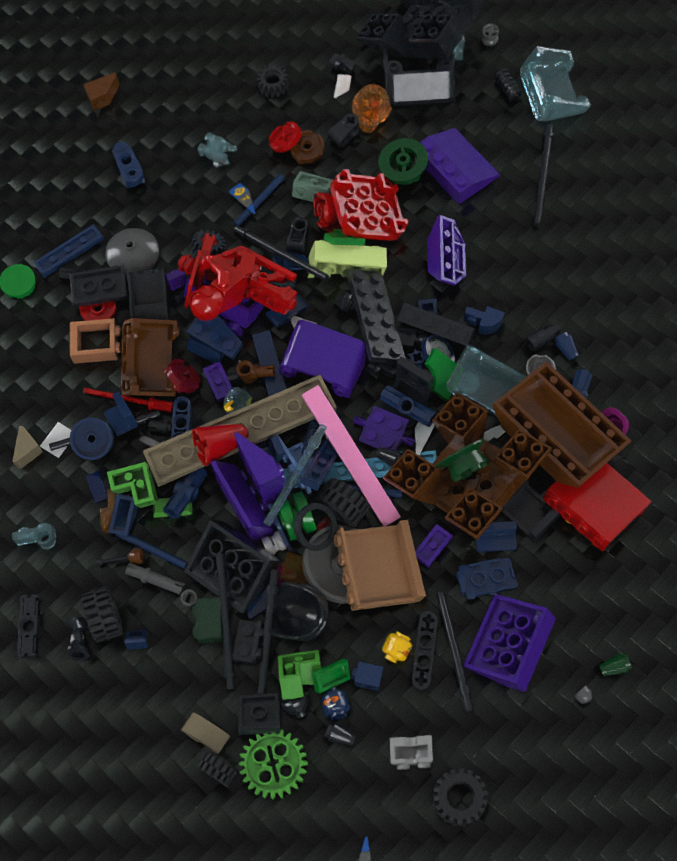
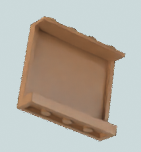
[334,520,426,611]

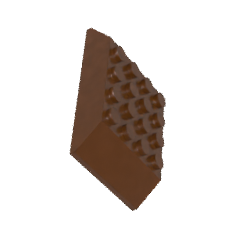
[492,361,631,488]

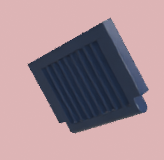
[268,503,294,553]

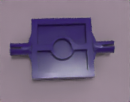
[353,406,416,450]

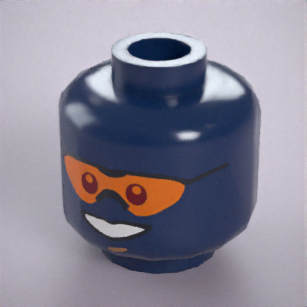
[320,687,350,720]

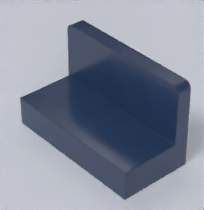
[104,392,138,436]
[476,521,517,552]

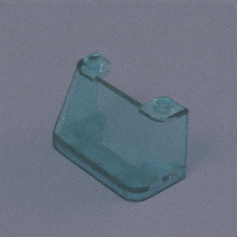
[520,47,591,122]
[446,343,527,419]

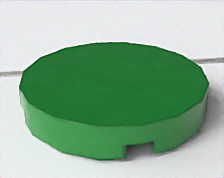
[0,264,36,299]

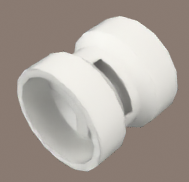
[262,531,287,555]

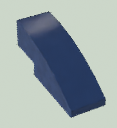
[108,491,139,536]

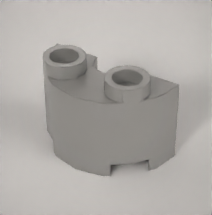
[390,735,433,770]

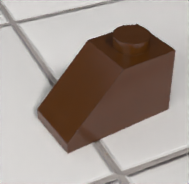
[83,72,119,110]

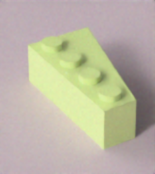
[308,240,387,278]

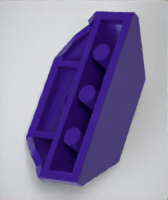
[427,215,466,285]

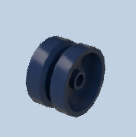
[69,417,115,460]

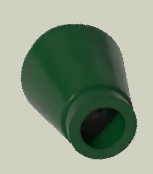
[599,653,632,676]

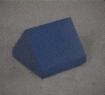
[124,629,148,650]

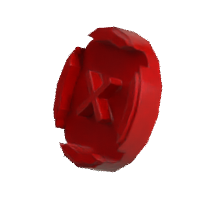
[269,122,302,153]

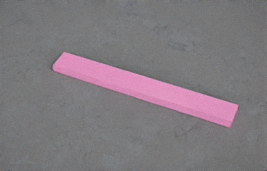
[301,385,401,527]

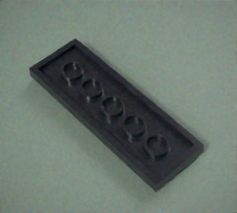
[346,269,406,364]

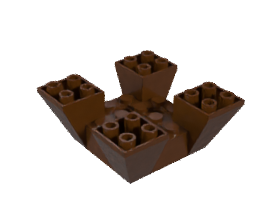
[383,392,552,540]

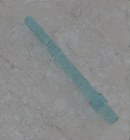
[263,424,327,526]

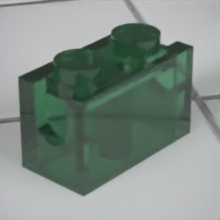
[192,597,223,644]

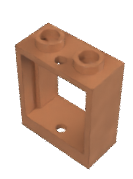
[70,319,121,363]

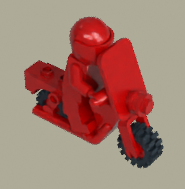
[178,230,297,321]

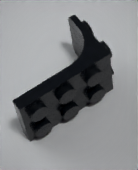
[380,356,433,429]

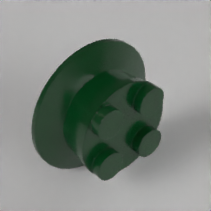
[378,138,428,185]
[435,439,488,483]

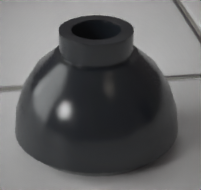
[281,690,309,718]

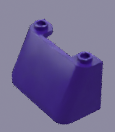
[279,320,367,398]

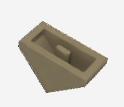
[12,426,43,468]

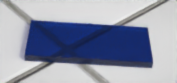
[86,471,108,503]

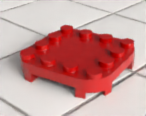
[330,169,408,241]

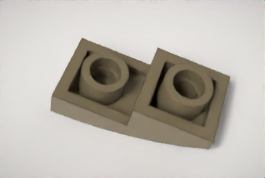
[181,712,230,754]

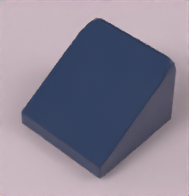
[417,298,438,315]

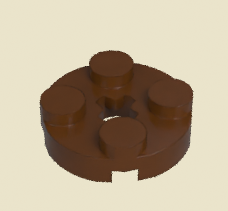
[290,130,324,164]

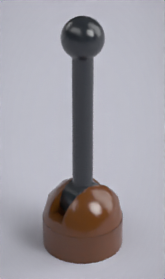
[96,548,144,566]

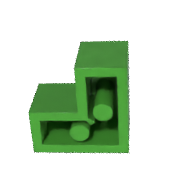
[107,462,159,508]
[278,650,321,700]

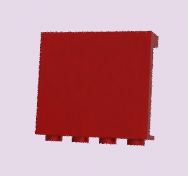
[542,463,652,552]

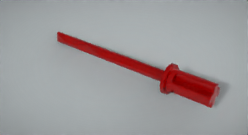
[83,388,174,413]

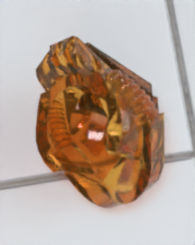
[352,84,392,133]

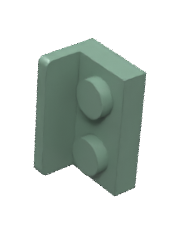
[292,171,333,202]

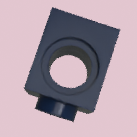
[351,662,383,691]

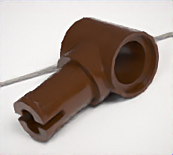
[236,361,275,384]

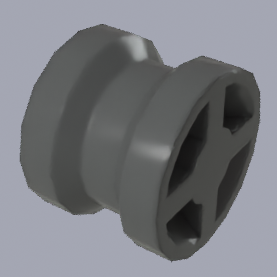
[481,24,499,46]

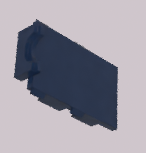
[456,558,519,600]

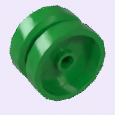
[275,491,317,541]

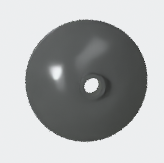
[105,228,159,275]

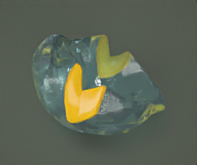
[224,387,252,414]

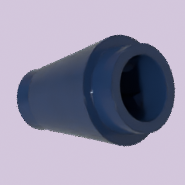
[554,332,579,361]

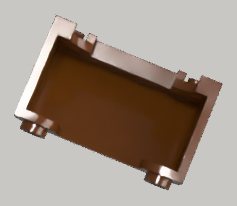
[121,318,179,397]

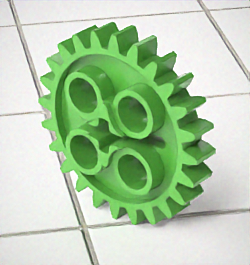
[239,729,308,800]

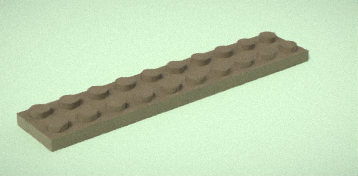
[143,375,337,487]

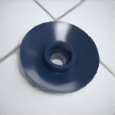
[273,250,309,271]

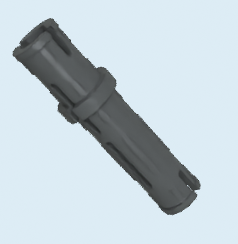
[125,562,185,595]

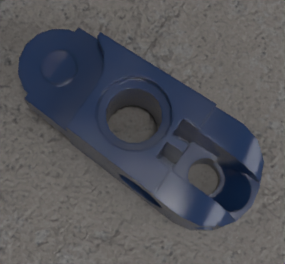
[112,142,145,188]

